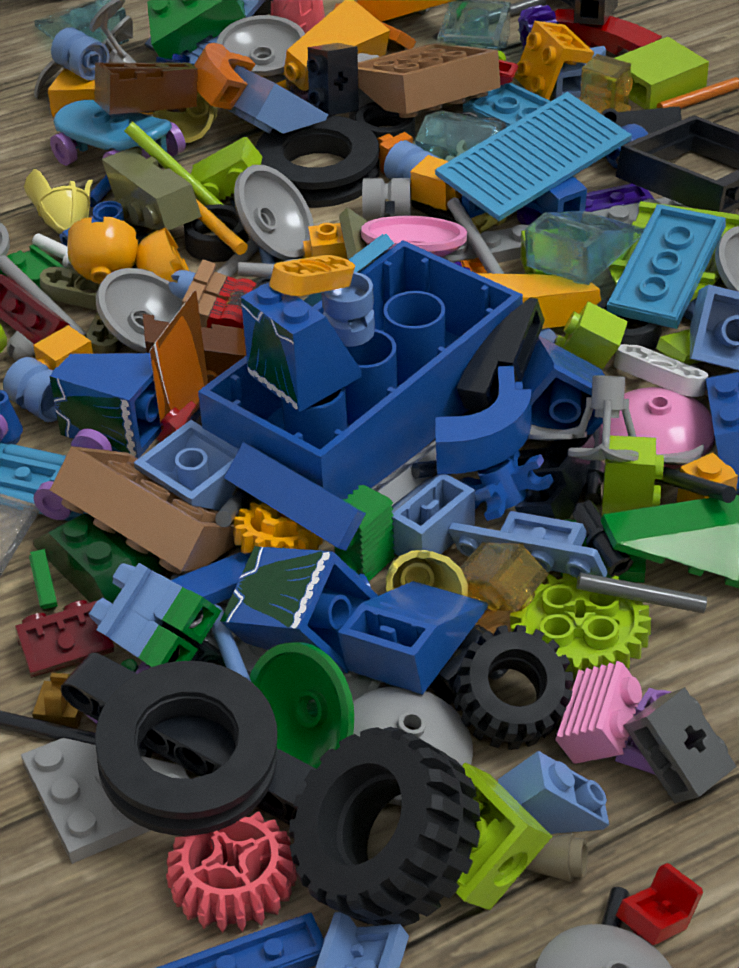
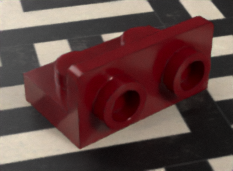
[15,600,114,678]

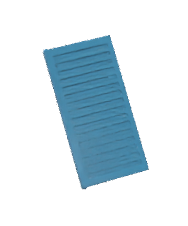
[435,92,632,221]

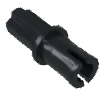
[572,500,633,577]

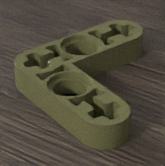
[40,267,123,354]

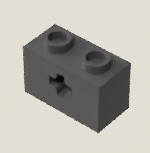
[624,687,737,803]

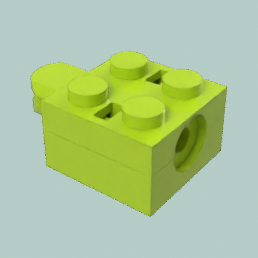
[456,762,553,910]

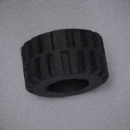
[453,625,574,750]

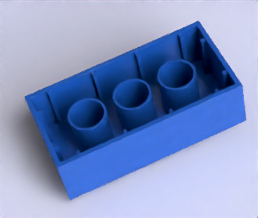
[198,240,523,499]

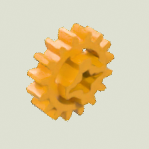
[233,502,323,554]

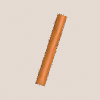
[657,77,739,109]

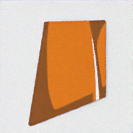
[150,291,208,431]

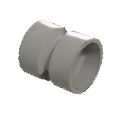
[362,178,411,221]

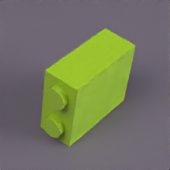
[609,37,709,110]

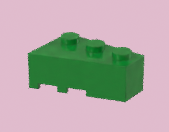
[147,0,246,63]

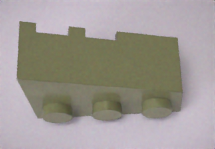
[102,146,202,231]

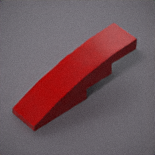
[554,9,662,55]

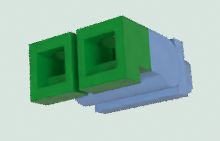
[89,563,222,667]

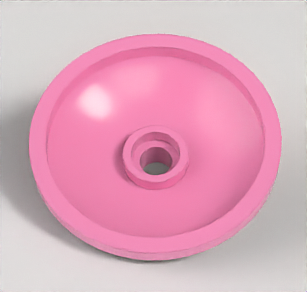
[361,216,467,258]
[602,387,715,469]

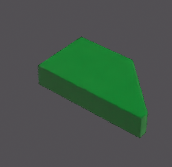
[29,549,58,610]

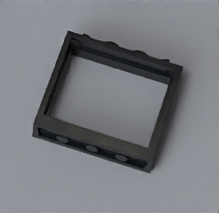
[615,115,739,213]

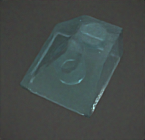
[415,110,502,160]

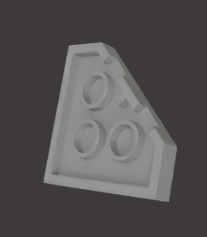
[21,738,189,864]

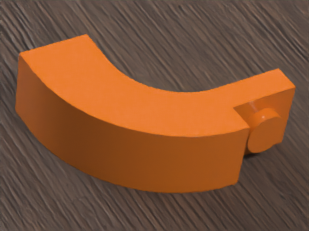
[193,43,256,110]

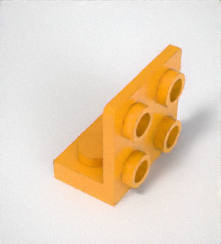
[515,21,594,100]

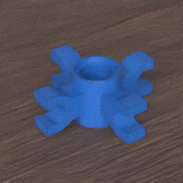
[458,450,554,521]

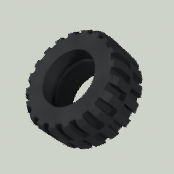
[289,727,481,927]

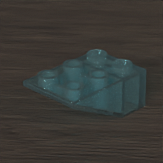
[525,211,645,285]

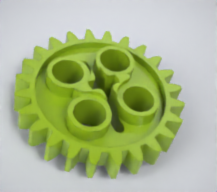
[510,573,651,680]

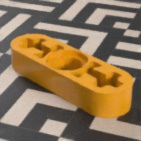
[269,255,355,296]

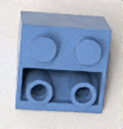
[391,474,475,556]

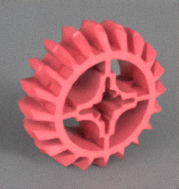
[166,811,297,933]

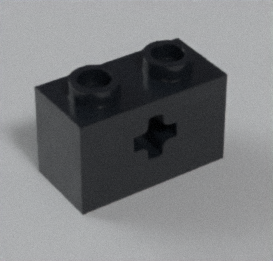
[307,43,359,116]

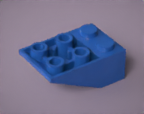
[338,581,488,695]

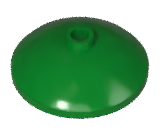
[249,642,354,769]

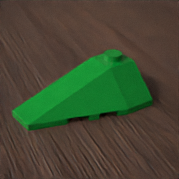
[600,495,739,588]

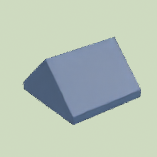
[134,420,239,511]

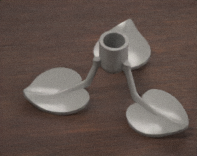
[34,0,137,99]
[528,375,704,465]

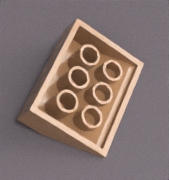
[358,43,501,118]
[50,446,236,574]

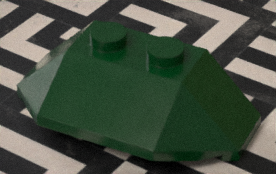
[33,514,166,604]

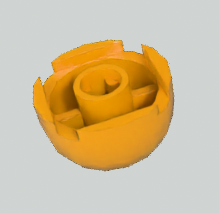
[67,217,138,284]
[135,227,189,283]

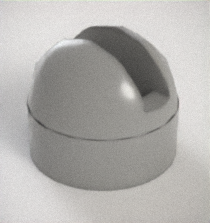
[7,331,35,361]

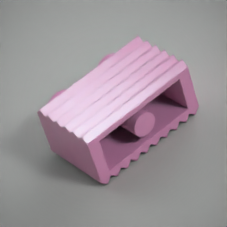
[555,661,642,764]

